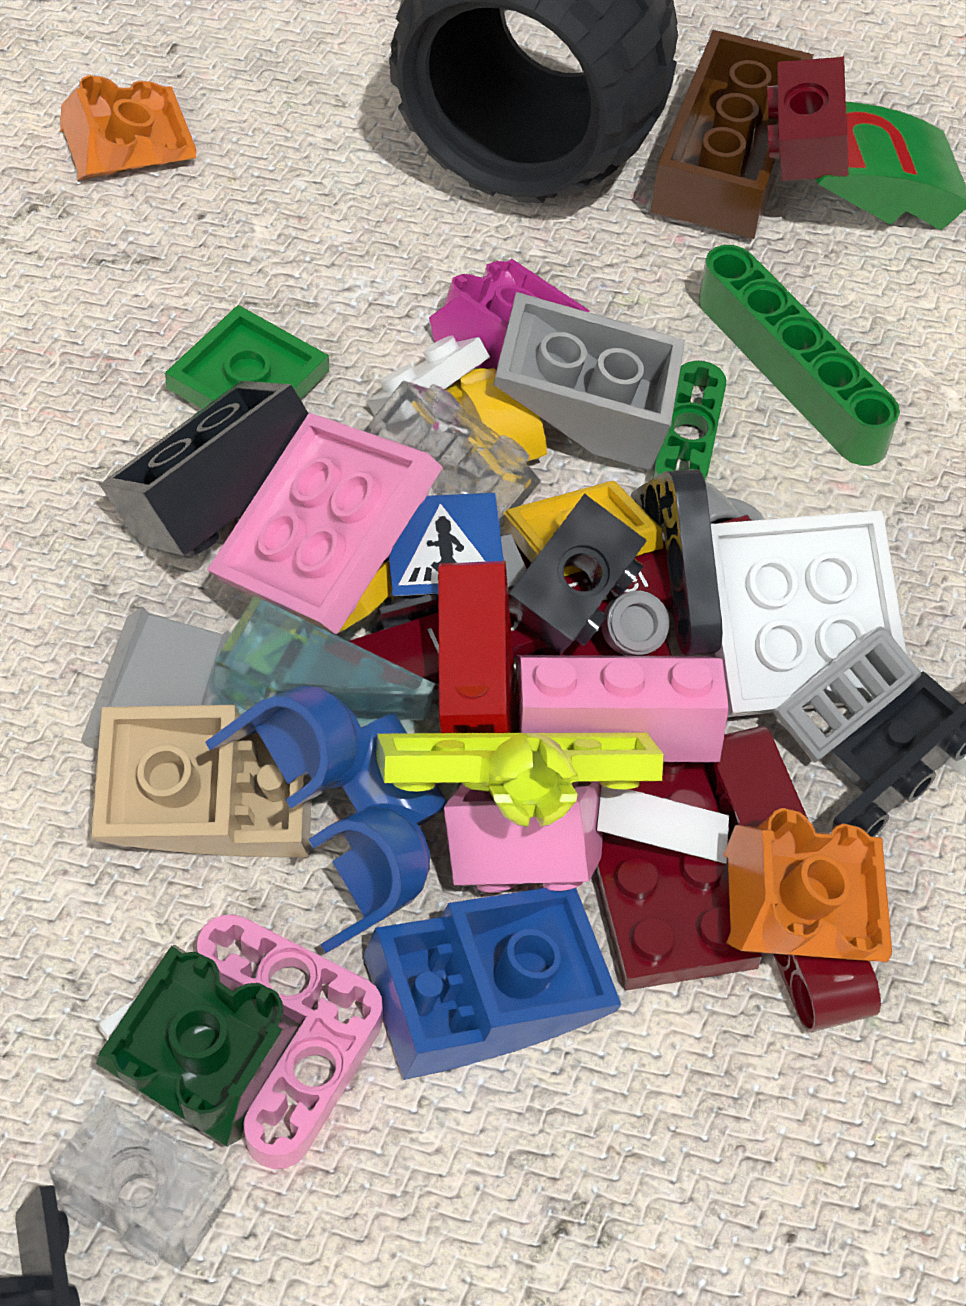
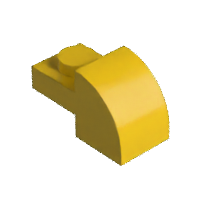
[442,368,548,473]

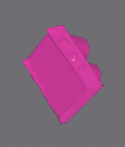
[429,258,590,370]

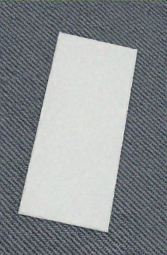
[597,785,729,864]

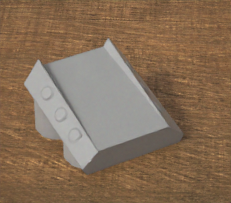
[81,606,248,750]

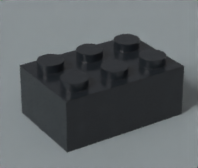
[99,381,309,556]

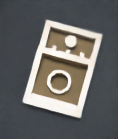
[91,705,312,857]

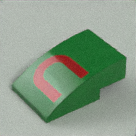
[816,102,966,231]

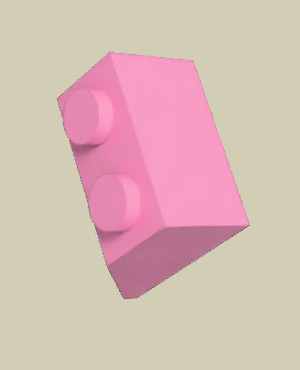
[444,781,603,892]

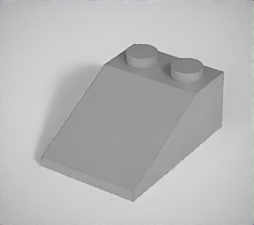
[493,292,685,470]

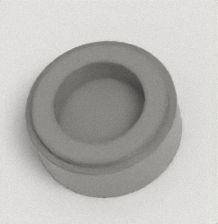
[601,591,669,656]

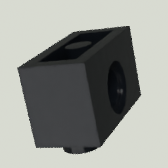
[508,493,647,655]

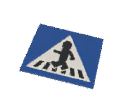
[389,493,504,596]

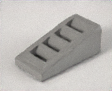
[773,626,921,762]

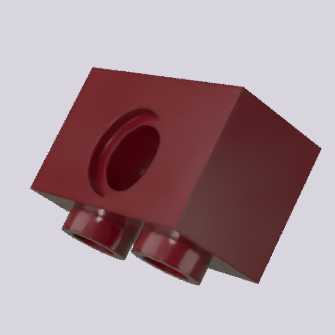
[767,56,849,181]

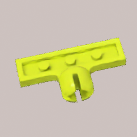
[376,732,664,827]

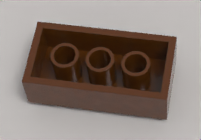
[651,30,814,239]

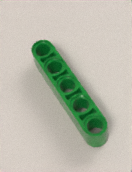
[699,245,900,466]

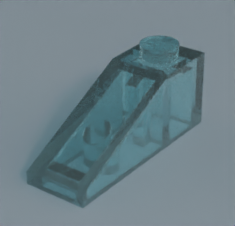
[215,595,435,720]

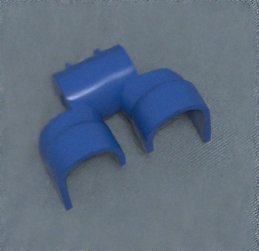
[205,685,447,953]

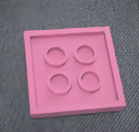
[207,413,443,635]

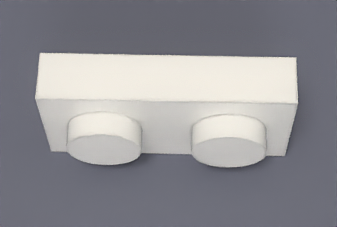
[366,336,490,421]

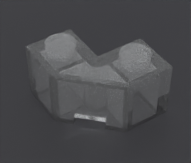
[364,380,541,530]

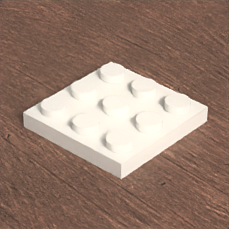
[711,510,907,717]

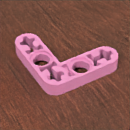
[197,914,383,1169]

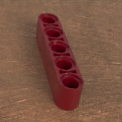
[704,726,881,1033]

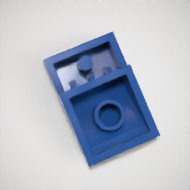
[363,888,622,1080]

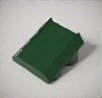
[96,945,301,1147]

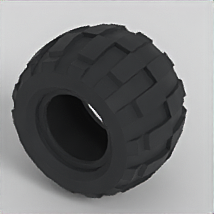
[389,0,678,203]

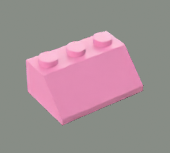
[516,655,729,762]

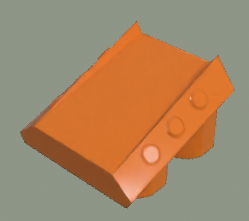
[60,75,197,181]
[723,808,892,962]

